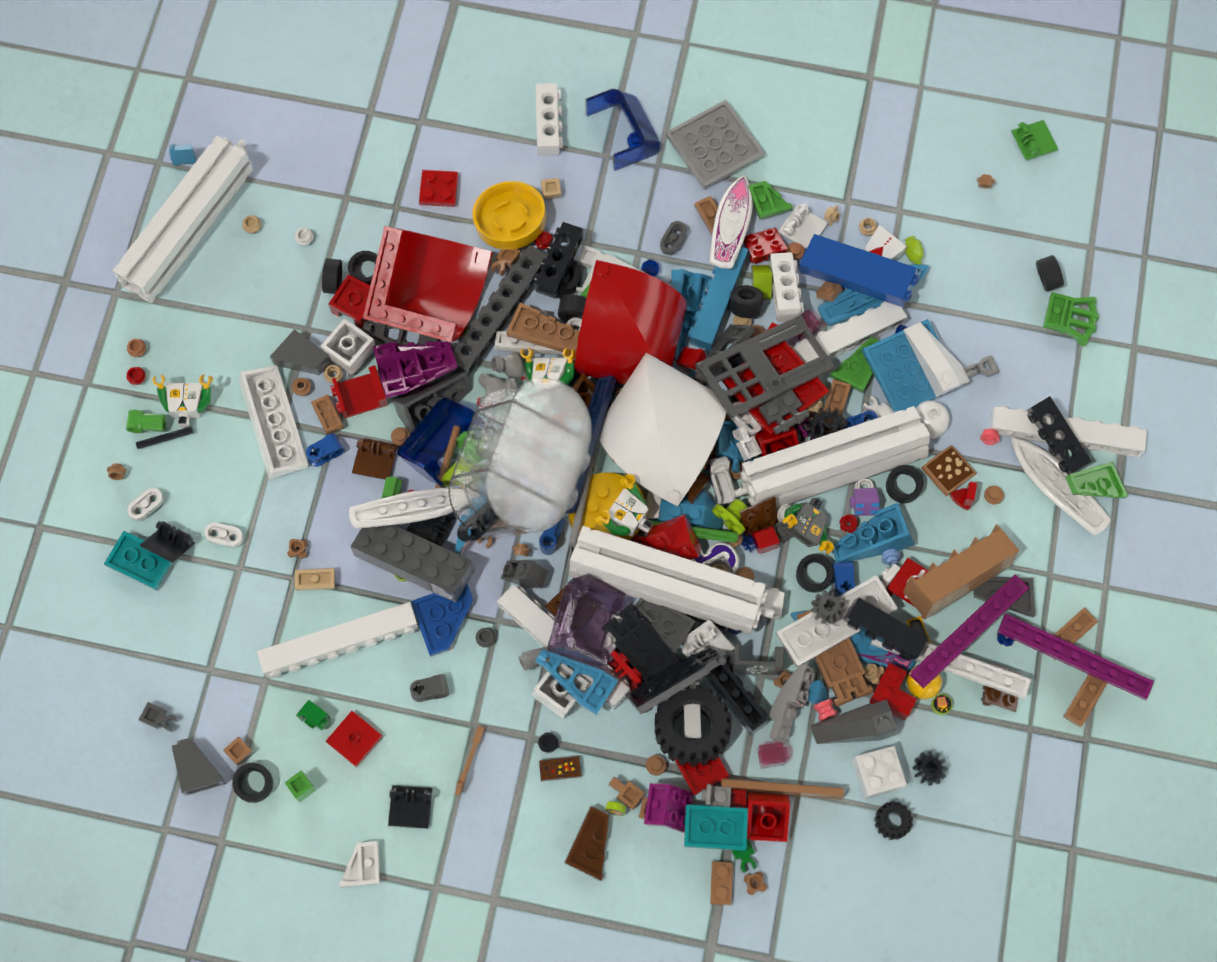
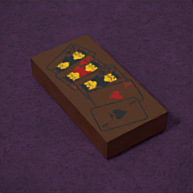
[539,756,581,782]

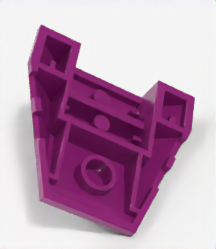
[373,342,457,399]

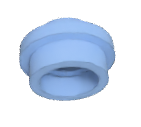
[882,549,901,566]

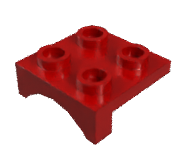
[607,650,643,691]

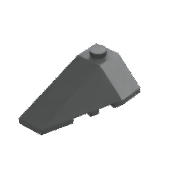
[392,371,472,438]
[810,699,899,744]

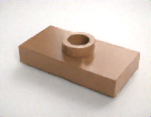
[311,394,344,435]

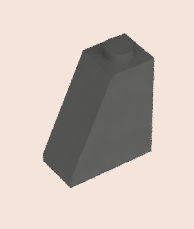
[270,329,331,375]
[172,739,226,796]

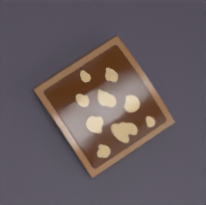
[921,445,977,496]

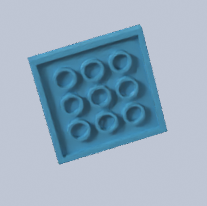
[861,319,952,412]

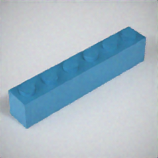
[688,247,748,351]

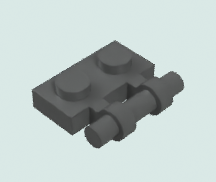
[759,389,809,435]

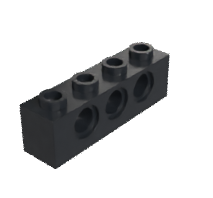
[533,222,584,299]
[1027,396,1092,476]

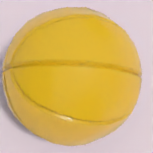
[906,665,942,700]

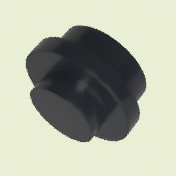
[538,732,558,753]

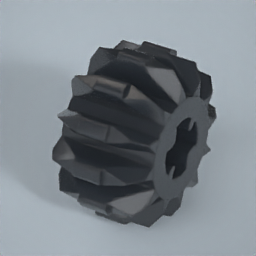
[912,751,948,786]

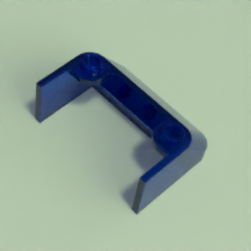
[586,89,661,171]
[397,398,490,487]

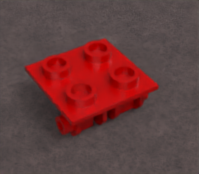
[743,228,788,264]

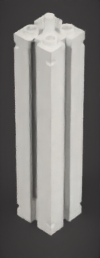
[112,135,253,304]
[734,406,930,508]
[569,526,774,634]

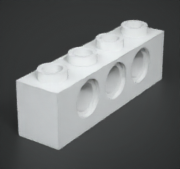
[536,83,563,156]
[769,253,803,322]

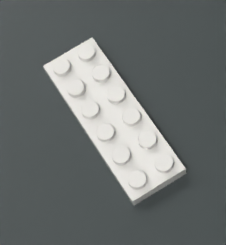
[776,575,898,668]

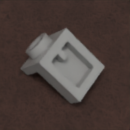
[701,784,731,807]

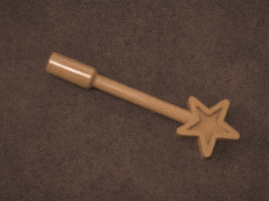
[455,726,485,796]

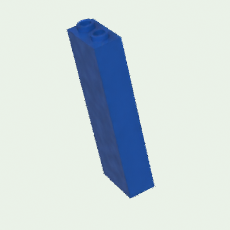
[799,234,920,307]

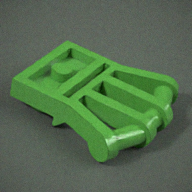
[1043,292,1099,346]

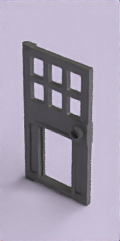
[695,315,835,418]

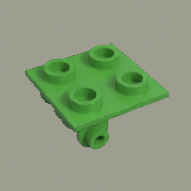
[1011,120,1058,160]

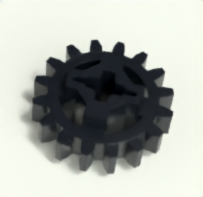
[806,407,848,441]

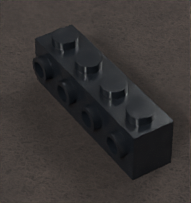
[843,597,929,661]
[705,661,769,735]

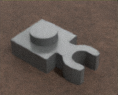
[138,702,178,732]

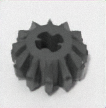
[811,590,845,625]

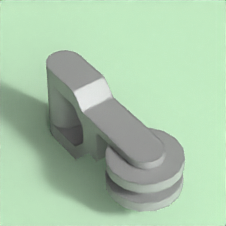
[964,355,1000,379]

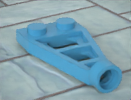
[535,648,618,715]

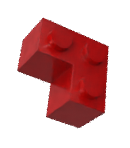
[869,663,917,721]

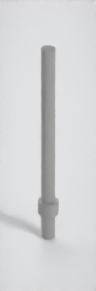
[569,447,597,547]

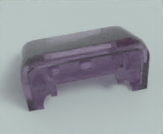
[547,573,626,667]

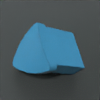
[169,144,196,166]
[807,680,828,704]

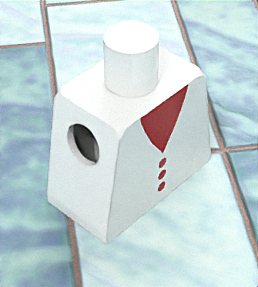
[864,225,907,261]

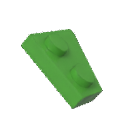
[748,181,793,220]

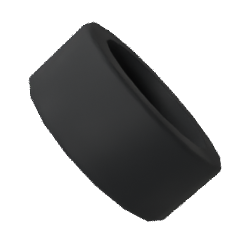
[348,251,377,285]
[322,258,343,294]
[885,465,924,504]
[796,554,834,593]
[232,763,273,803]

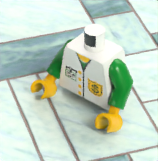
[520,348,576,401]
[152,374,213,427]
[596,474,653,536]

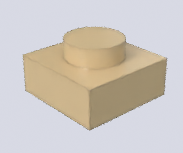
[541,178,561,199]

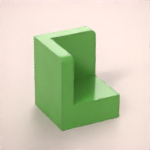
[284,770,316,802]

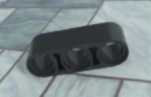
[457,499,508,542]

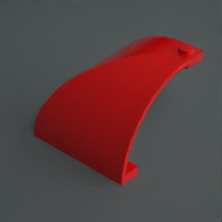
[363,226,493,342]
[575,260,687,384]

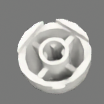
[915,400,950,439]

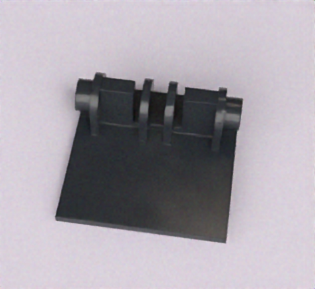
[406,513,455,547]
[140,521,195,563]
[388,785,433,829]

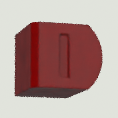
[751,526,780,554]

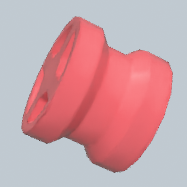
[814,699,838,722]

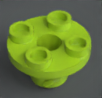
[711,499,748,536]

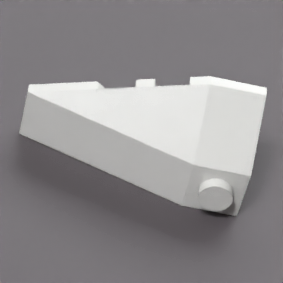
[903,322,970,397]

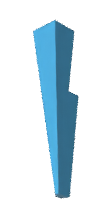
[671,269,712,361]

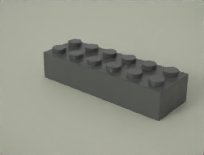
[350,525,475,602]

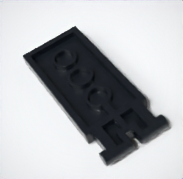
[601,602,680,703]
[625,645,726,714]

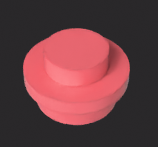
[980,429,1000,445]

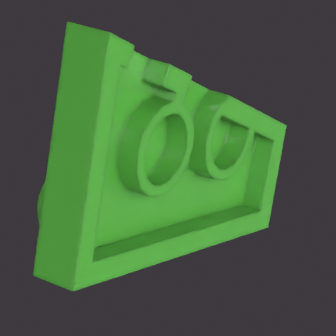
[829,337,879,393]
[1065,462,1128,499]

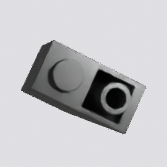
[501,561,548,589]

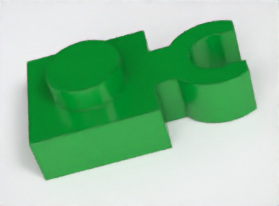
[731,840,756,873]

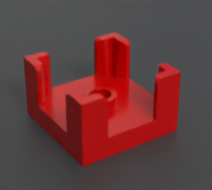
[328,275,370,329]

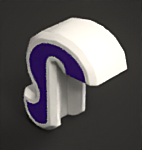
[708,456,736,505]
[691,542,739,574]

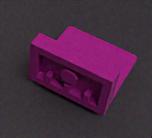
[644,783,692,833]

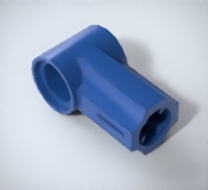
[539,514,566,555]

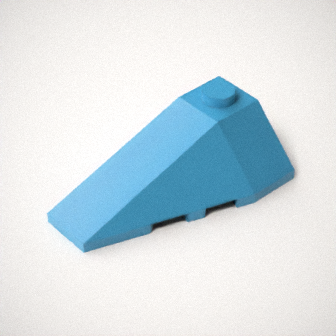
[832,503,915,562]

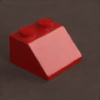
[754,426,799,457]
[747,792,790,842]

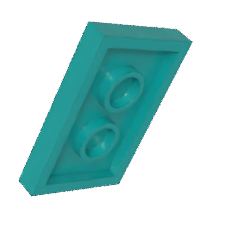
[104,531,172,590]
[684,805,748,851]

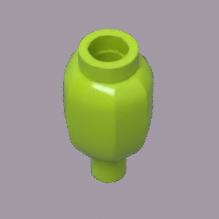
[905,236,924,264]

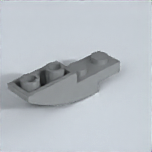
[769,664,815,745]

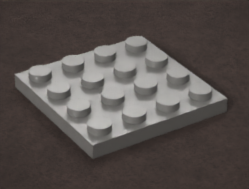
[666,100,765,190]

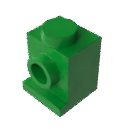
[296,699,330,731]

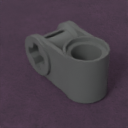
[410,674,450,702]

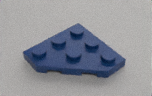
[411,584,473,657]

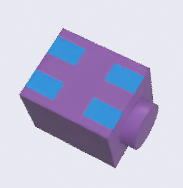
[849,488,880,516]

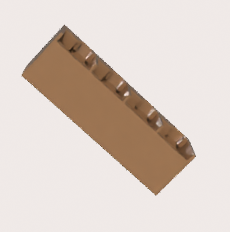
[903,524,1020,619]

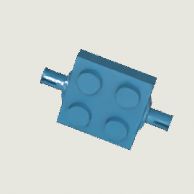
[716,420,754,472]

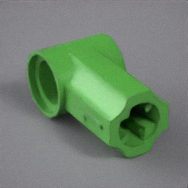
[126,410,166,433]
[381,477,403,499]

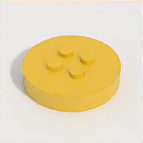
[472,181,547,250]
[568,472,645,540]

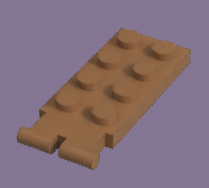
[796,610,873,707]

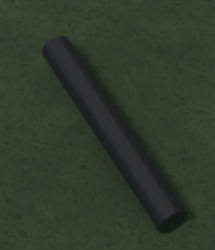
[136,426,194,449]

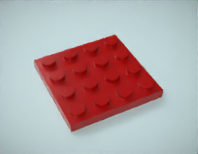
[722,341,829,436]

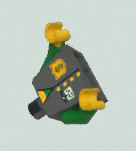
[781,498,834,555]

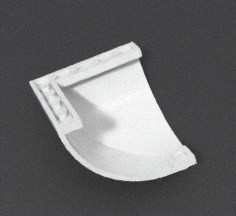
[598,353,726,506]

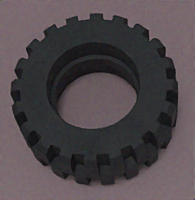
[654,685,732,767]

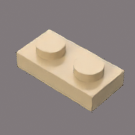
[295,568,335,591]

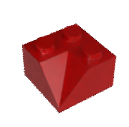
[647,514,701,560]

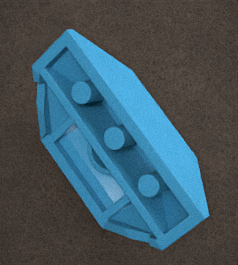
[647,491,722,530]

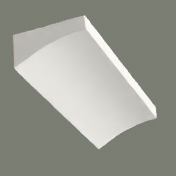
[239,365,308,481]

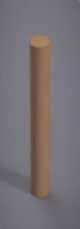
[435,425,461,488]

